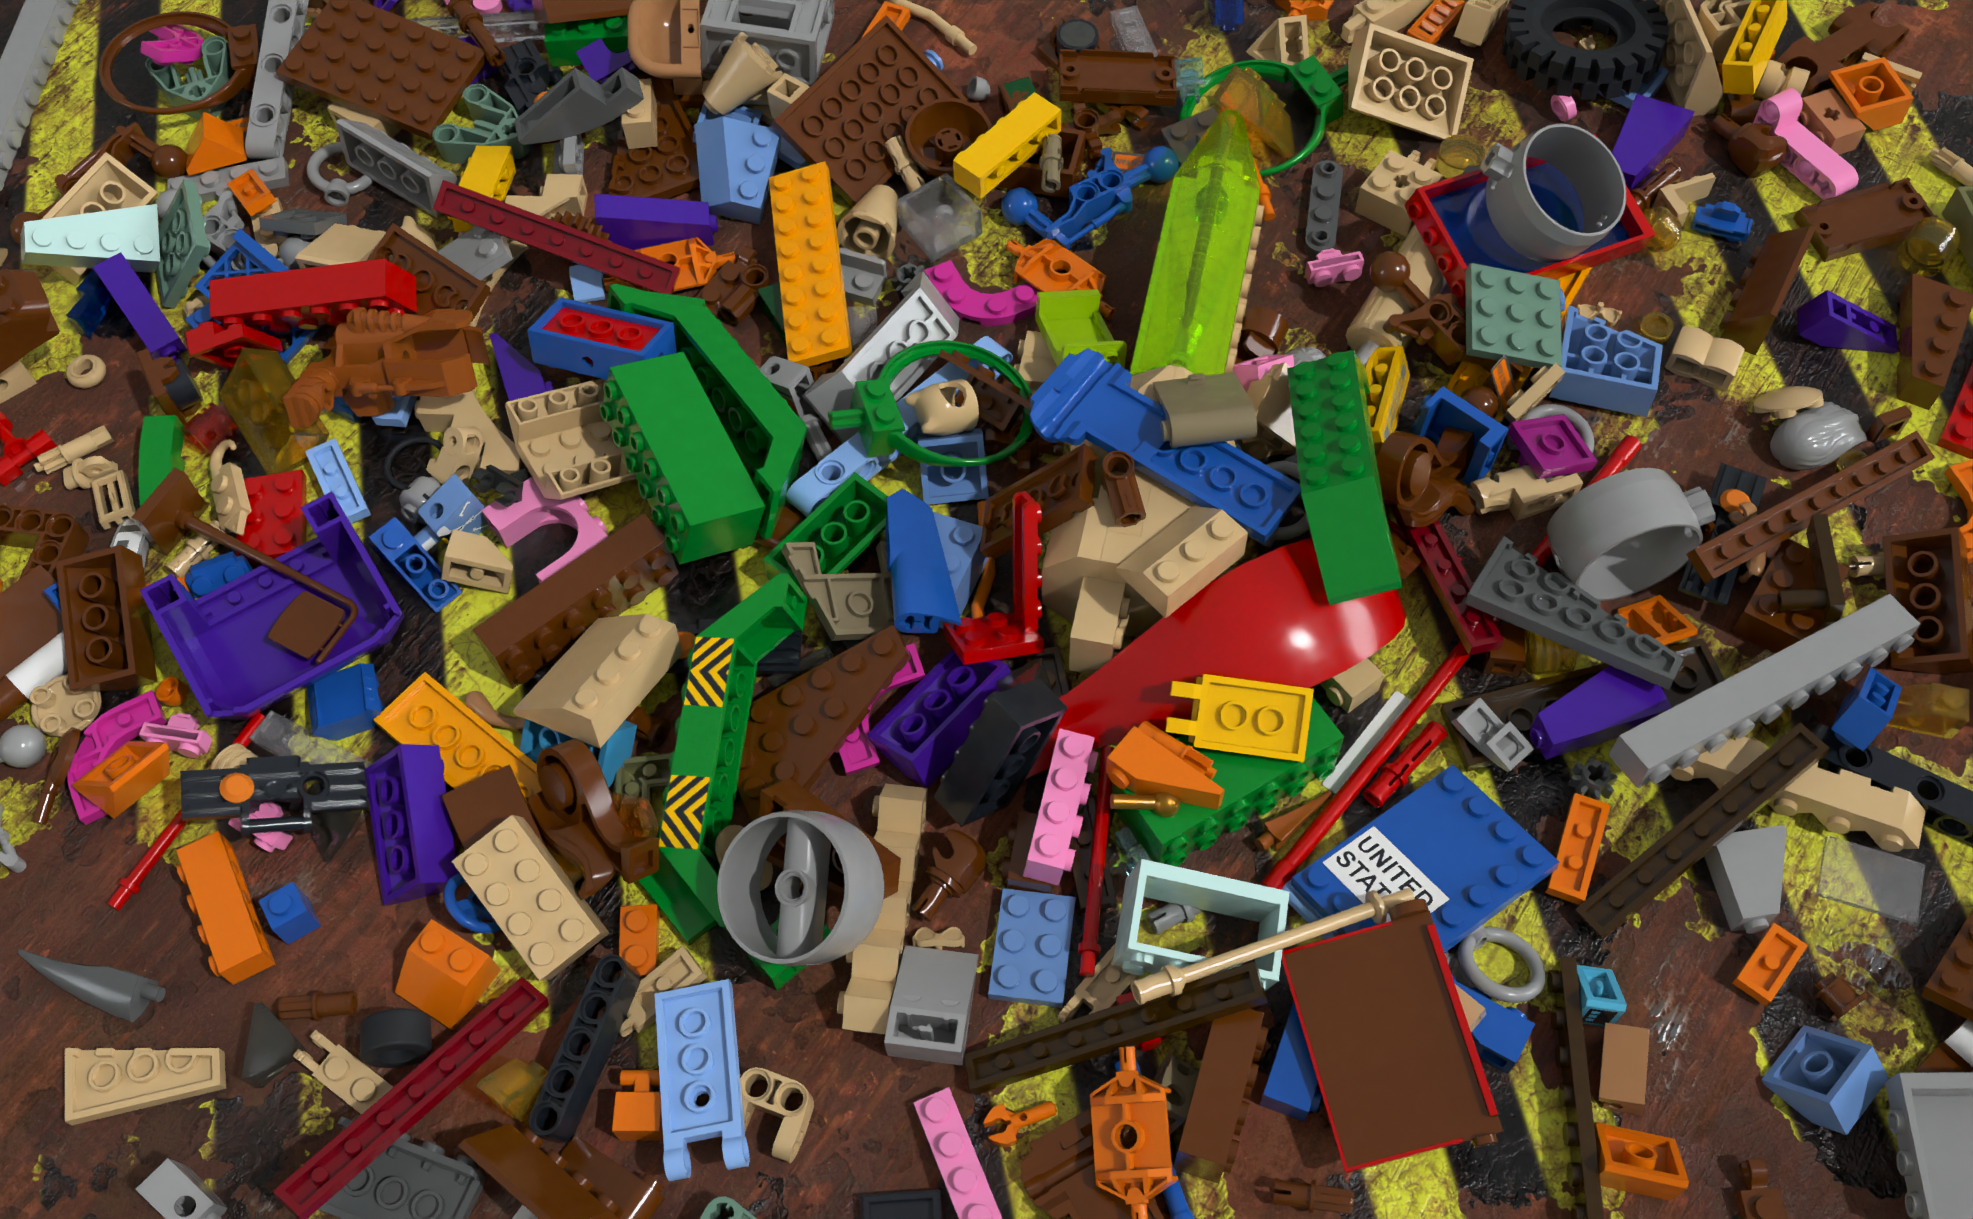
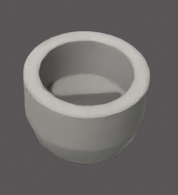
[967,76,991,101]

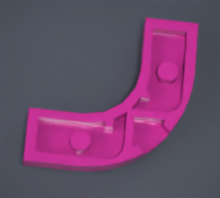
[140,24,204,66]
[925,260,1039,326]
[839,643,925,776]
[67,690,168,825]

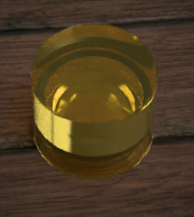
[1434,134,1485,180]
[1897,217,1961,277]
[1524,629,1577,675]

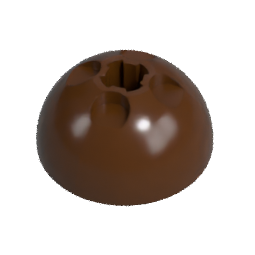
[905,98,992,179]

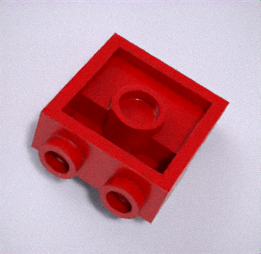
[186,321,283,370]

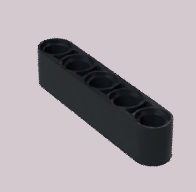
[529,954,641,1143]

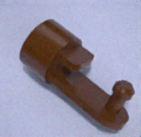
[1235,306,1288,364]

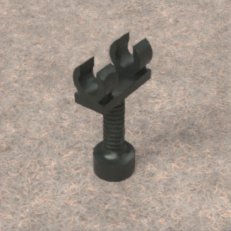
[471,464,532,507]

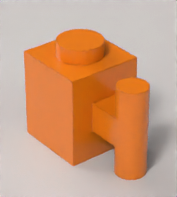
[612,1070,663,1141]

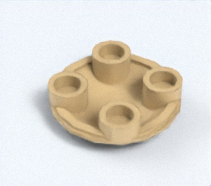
[1753,386,1824,419]
[30,674,102,737]

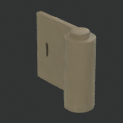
[1153,372,1257,448]

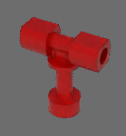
[0,412,57,487]

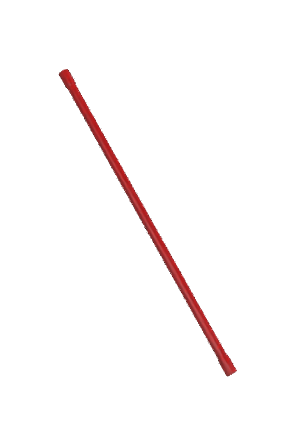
[1259,435,1641,890]

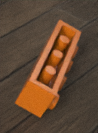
[176,831,275,985]

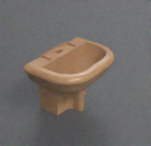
[627,0,703,95]

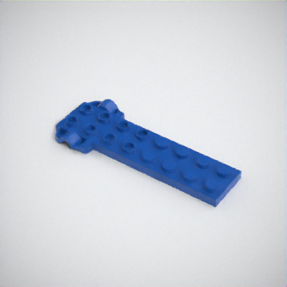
[1030,348,1302,544]

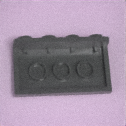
[318,1114,488,1219]

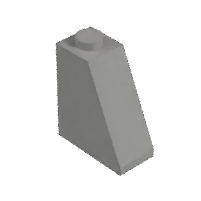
[1704,825,1787,934]

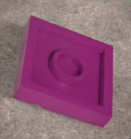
[1507,414,1598,479]

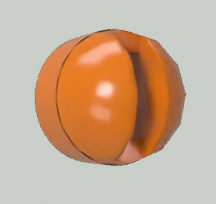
[156,676,189,706]

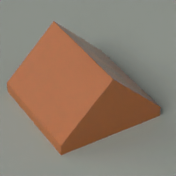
[186,111,247,176]
[72,741,170,819]
[1594,1122,1689,1201]

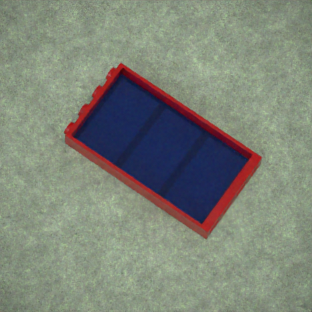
[1404,134,1656,310]

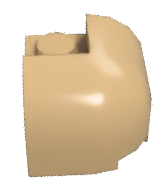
[1697,0,1751,62]

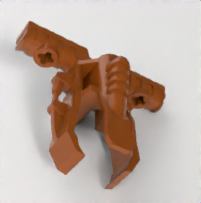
[281,307,490,428]

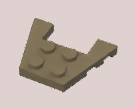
[782,541,900,641]

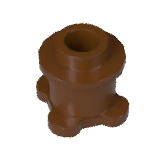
[1813,972,1869,1023]

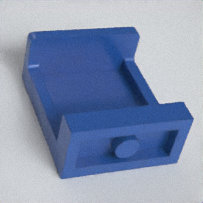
[1411,386,1508,486]

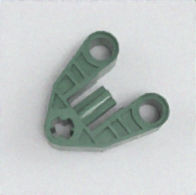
[145,36,235,120]
[433,84,530,164]

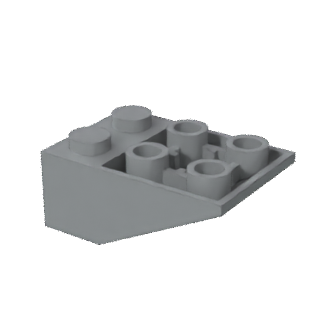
[884,945,979,1066]

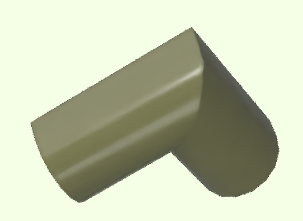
[614,753,671,833]

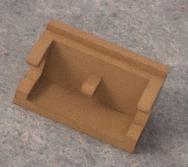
[1599,1022,1650,1116]

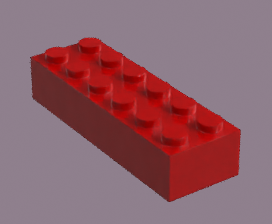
[210,258,417,333]

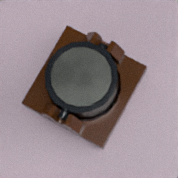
[1038,19,1113,73]
[136,348,204,432]

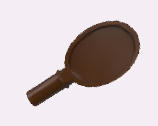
[31,727,81,825]

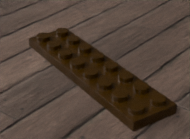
[1440,638,1725,772]

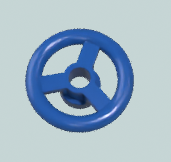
[443,873,502,934]

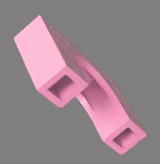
[481,477,609,583]

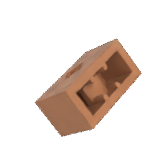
[1797,88,1867,155]

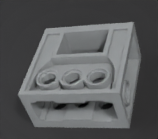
[700,0,834,87]

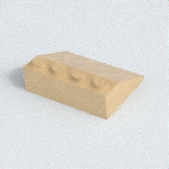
[1657,0,1723,116]
[1348,23,1474,144]
[513,614,683,748]

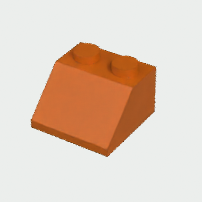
[1828,57,1914,131]
[395,919,501,1032]

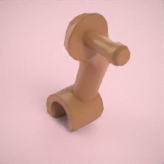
[1729,502,1766,583]
[465,691,525,735]

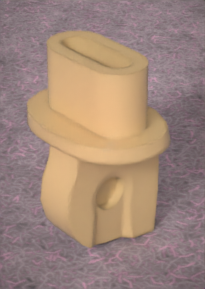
[63,456,118,490]

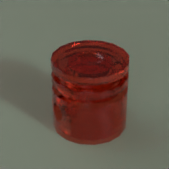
[181,402,238,456]

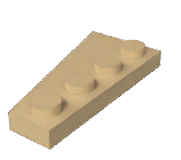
[65,1048,226,1126]

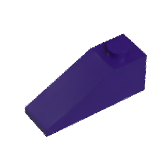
[1796,290,1899,354]
[489,333,554,401]

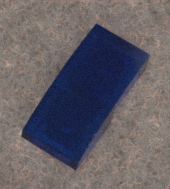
[66,269,112,338]

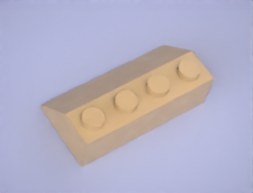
[41,152,158,286]

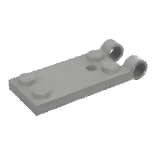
[413,226,513,315]

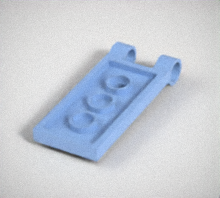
[654,979,750,1181]

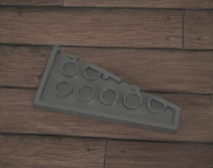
[1465,536,1684,690]

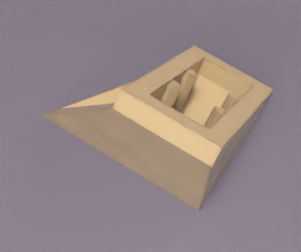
[1245,15,1309,65]

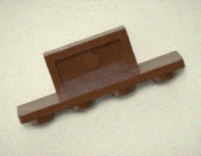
[938,349,1032,433]

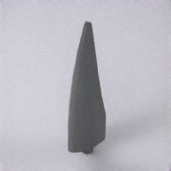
[18,949,166,1022]

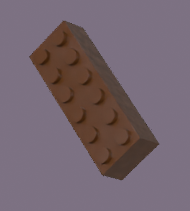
[473,513,679,689]

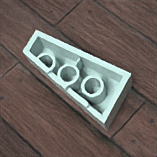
[20,204,160,273]

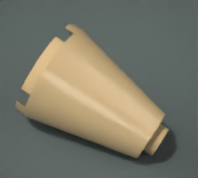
[703,32,783,115]
[837,185,898,259]

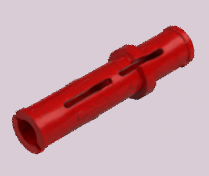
[1363,721,1447,808]

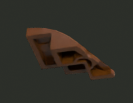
[441,764,548,851]

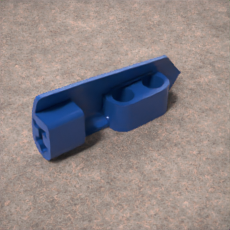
[885,489,961,633]

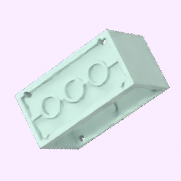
[1112,859,1290,991]

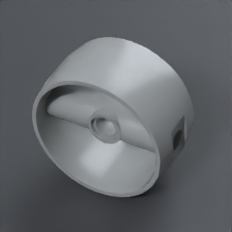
[717,810,884,966]

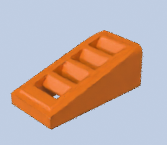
[1406,0,1466,45]

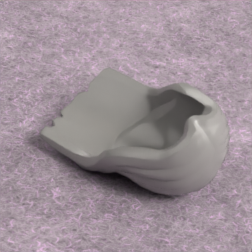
[1770,401,1867,470]

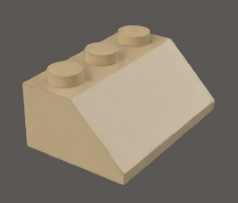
[1115,506,1248,618]

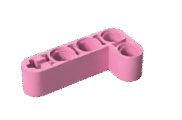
[1753,88,1859,200]

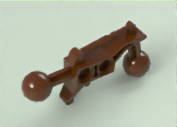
[9,122,188,246]
[1370,251,1524,419]

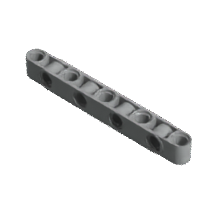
[245,0,309,160]

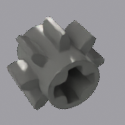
[891,262,930,299]
[1568,757,1618,800]

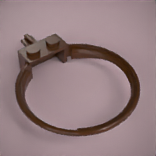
[99,11,262,115]

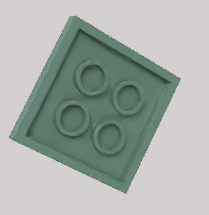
[156,179,210,309]
[1465,263,1562,369]

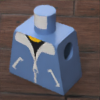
[414,473,489,552]

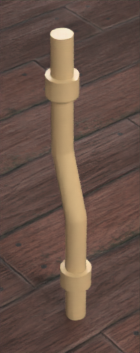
[886,0,977,55]

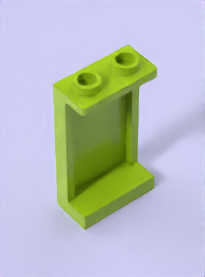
[1035,289,1127,368]

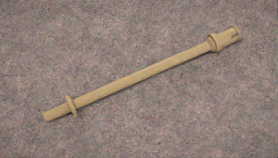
[1130,888,1415,1005]

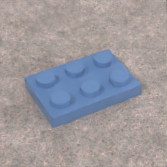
[988,888,1076,1008]

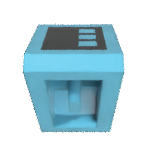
[1577,965,1627,1027]

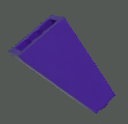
[1612,94,1695,190]
[594,194,719,250]
[93,252,187,360]
[1530,665,1672,760]

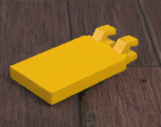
[1165,674,1314,762]

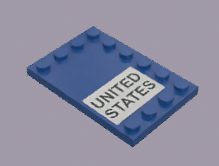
[1291,765,1559,953]

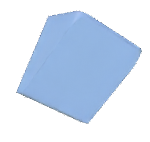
[569,265,605,303]

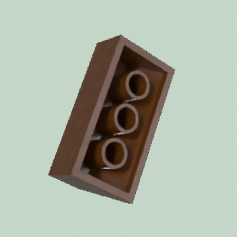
[532,0,634,24]
[1719,226,1816,355]
[1883,527,1973,675]
[56,545,157,692]
[458,1123,620,1219]

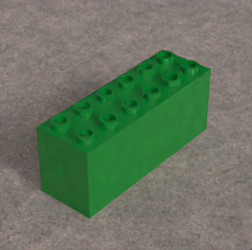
[600,352,765,564]
[1111,697,1344,867]

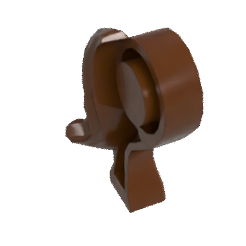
[1376,426,1476,527]
[526,739,659,900]

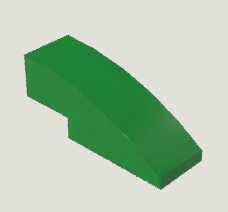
[138,415,186,507]

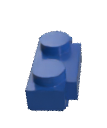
[1690,201,1753,242]
[185,551,253,598]

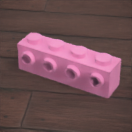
[1023,728,1098,886]

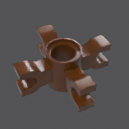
[1061,102,1122,163]
[986,409,1064,481]

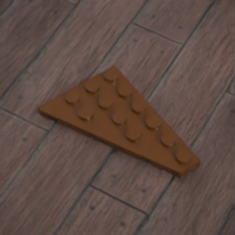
[608,69,700,199]
[737,624,911,822]

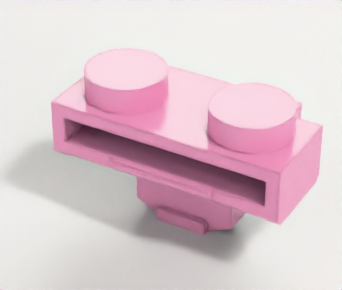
[1305,248,1364,287]
[139,713,212,758]
[228,802,293,853]

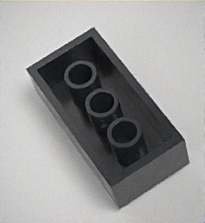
[934,678,1068,827]

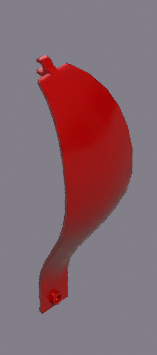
[1025,537,1406,779]

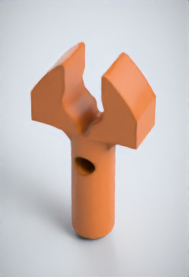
[983,1101,1057,1148]

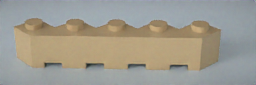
[1670,737,1926,852]
[837,783,928,1034]

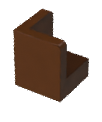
[1483,621,1526,677]

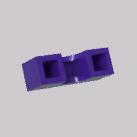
[576,23,639,84]

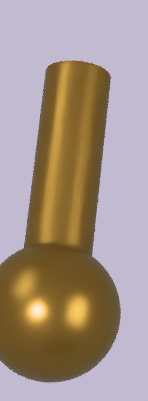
[1110,792,1181,818]

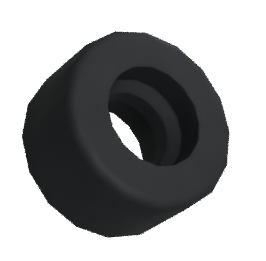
[360,1008,432,1068]

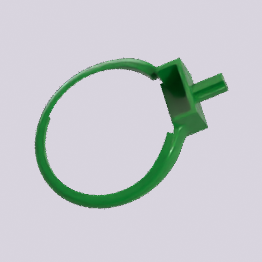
[1179,55,1348,178]
[828,340,1034,467]

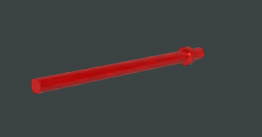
[106,713,268,911]
[1078,746,1115,977]

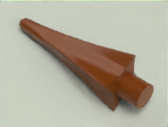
[1255,791,1333,852]

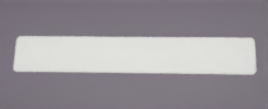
[1322,691,1411,793]

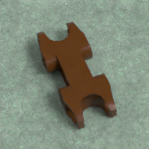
[1776,2,1910,98]

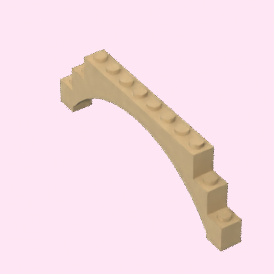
[414,174,588,474]

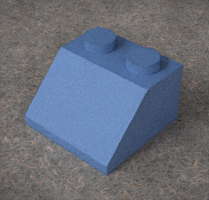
[917,428,989,505]
[1761,1025,1889,1135]

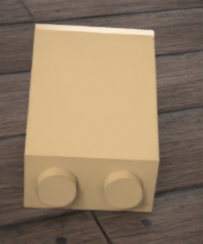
[295,223,389,269]

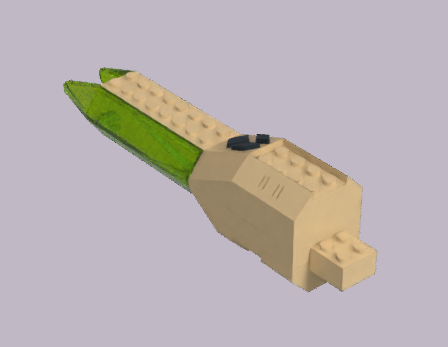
[1042,109,1264,674]

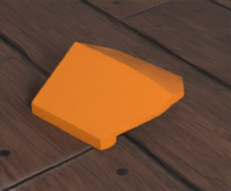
[1618,595,1698,645]

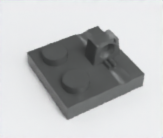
[1161,107,1239,178]
[259,208,347,241]

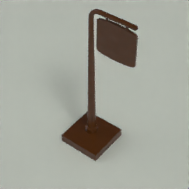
[131,467,358,664]

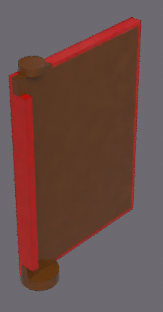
[1282,899,1503,1174]

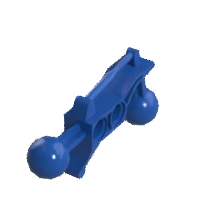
[1001,146,1179,250]

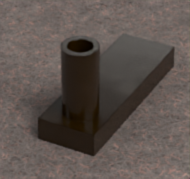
[1777,514,1846,622]

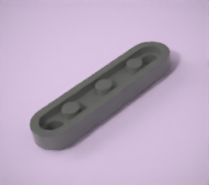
[1304,160,1343,259]

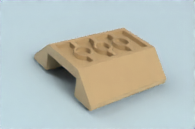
[505,378,636,500]

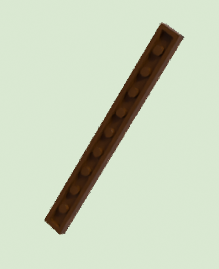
[1686,431,1935,584]

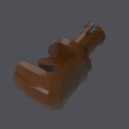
[1710,113,1788,178]
[911,829,987,922]

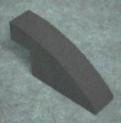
[514,67,644,145]

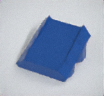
[307,663,385,741]

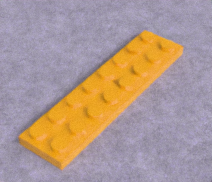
[769,161,853,367]
[373,672,583,885]

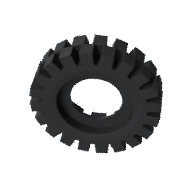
[1502,0,1670,100]

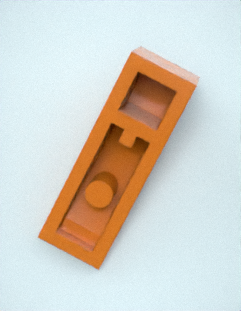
[1106,726,1225,810]

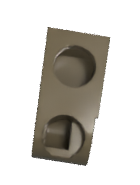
[1154,1053,1199,1135]

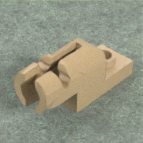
[1468,465,1583,521]

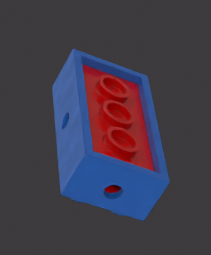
[527,297,677,380]

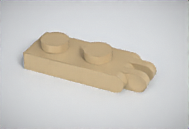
[619,946,708,1037]

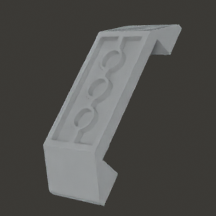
[802,271,960,443]

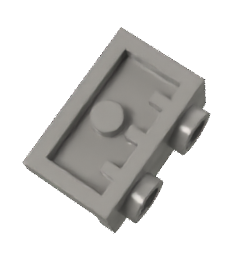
[553,134,584,176]
[839,248,887,307]

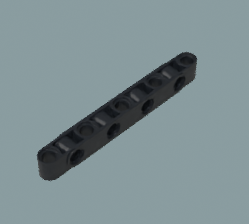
[1806,723,1973,847]

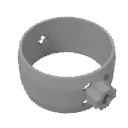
[1479,124,1626,263]
[1547,468,1716,601]

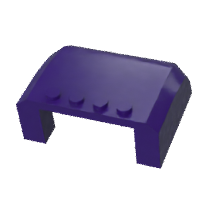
[140,491,405,720]

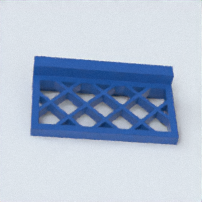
[195,228,324,364]

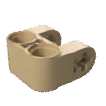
[721,1067,814,1163]

